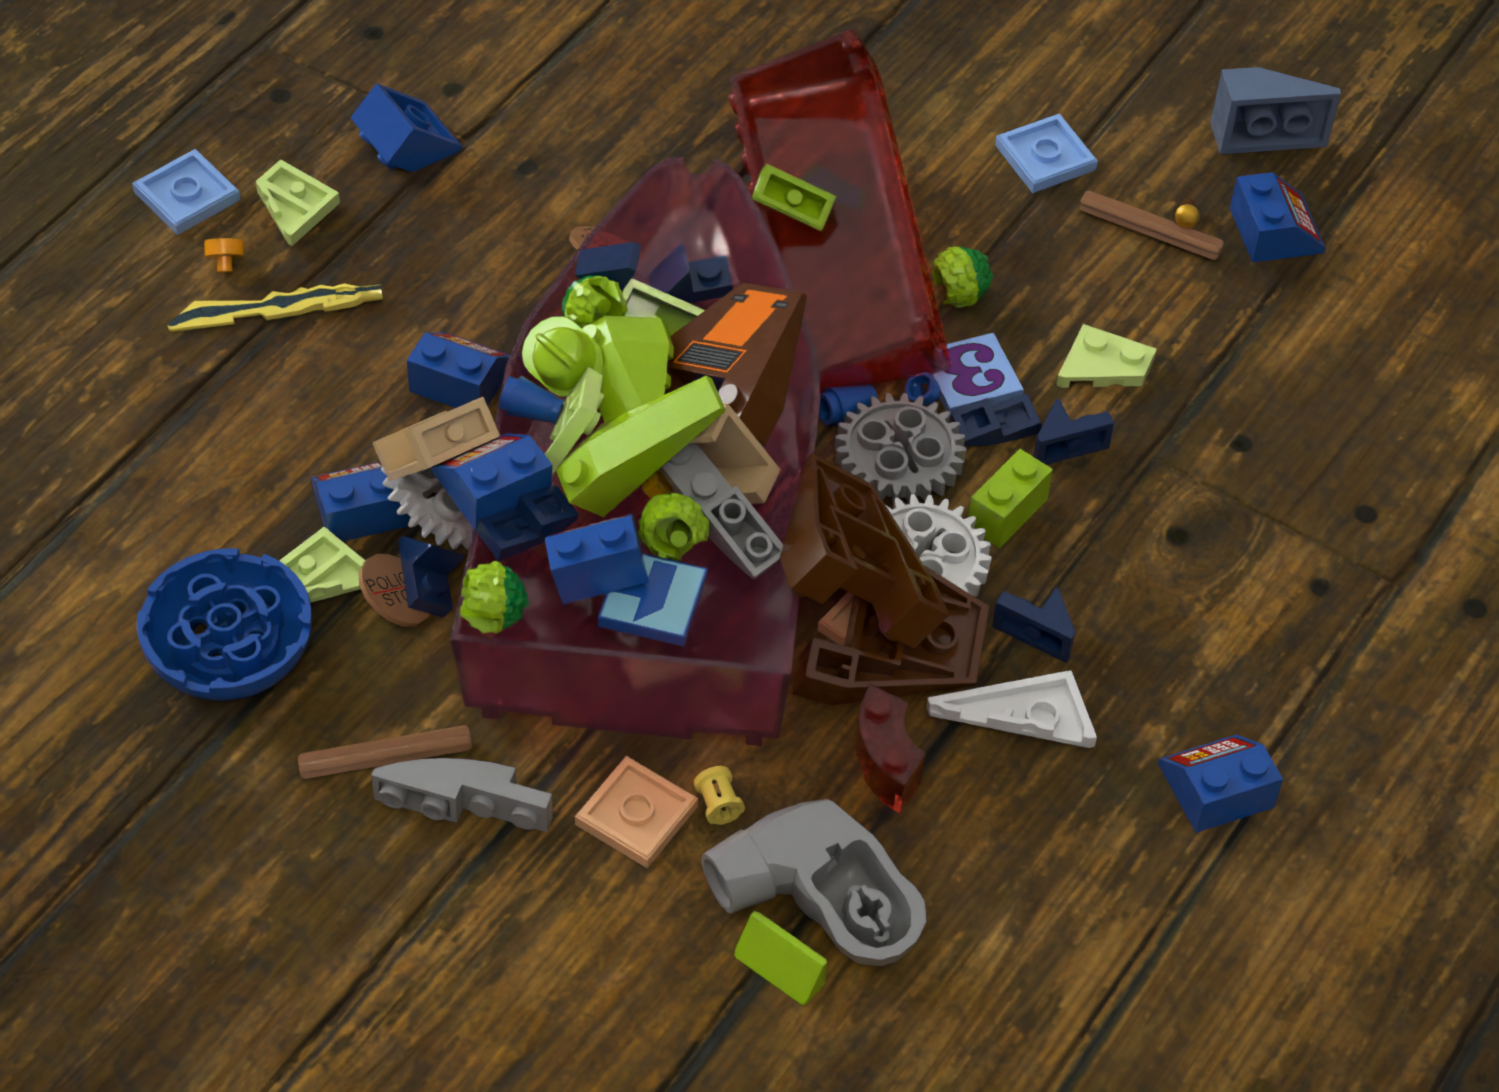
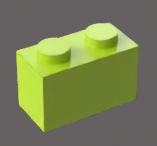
[968,449,1053,549]

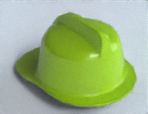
[522,317,604,397]

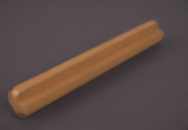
[1080,190,1224,261]
[298,725,472,779]

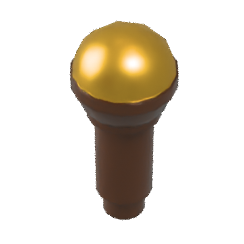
[1174,198,1201,229]

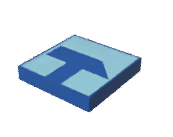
[598,553,708,646]

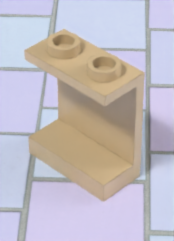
[372,397,500,481]
[688,403,781,504]

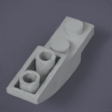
[659,443,783,580]
[371,758,553,832]

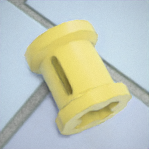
[693,766,745,825]

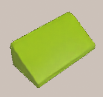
[751,164,837,232]
[734,911,827,1005]

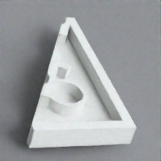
[926,670,1097,748]

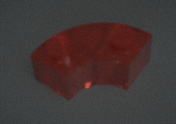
[856,684,926,813]

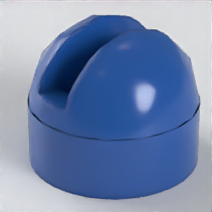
[905,372,940,406]

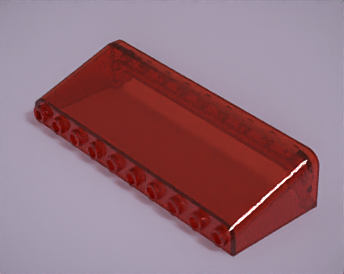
[728,28,951,398]

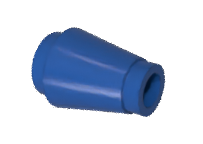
[498,376,564,424]
[816,385,878,426]

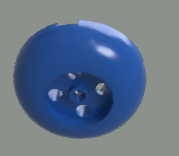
[137,548,312,701]

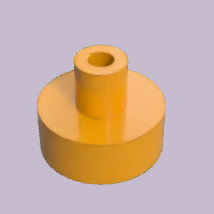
[204,238,244,273]

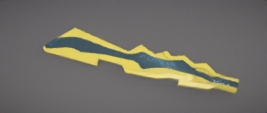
[168,283,383,332]

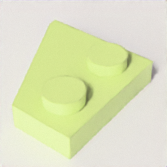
[256,159,340,246]
[1056,324,1157,388]
[545,367,604,475]
[279,527,365,603]

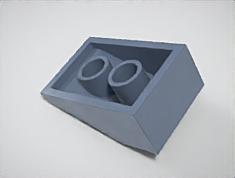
[1210,67,1341,154]

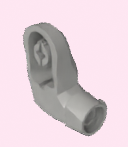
[701,799,927,966]

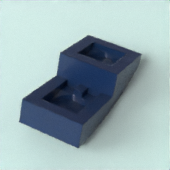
[950,393,1042,446]
[476,485,579,561]

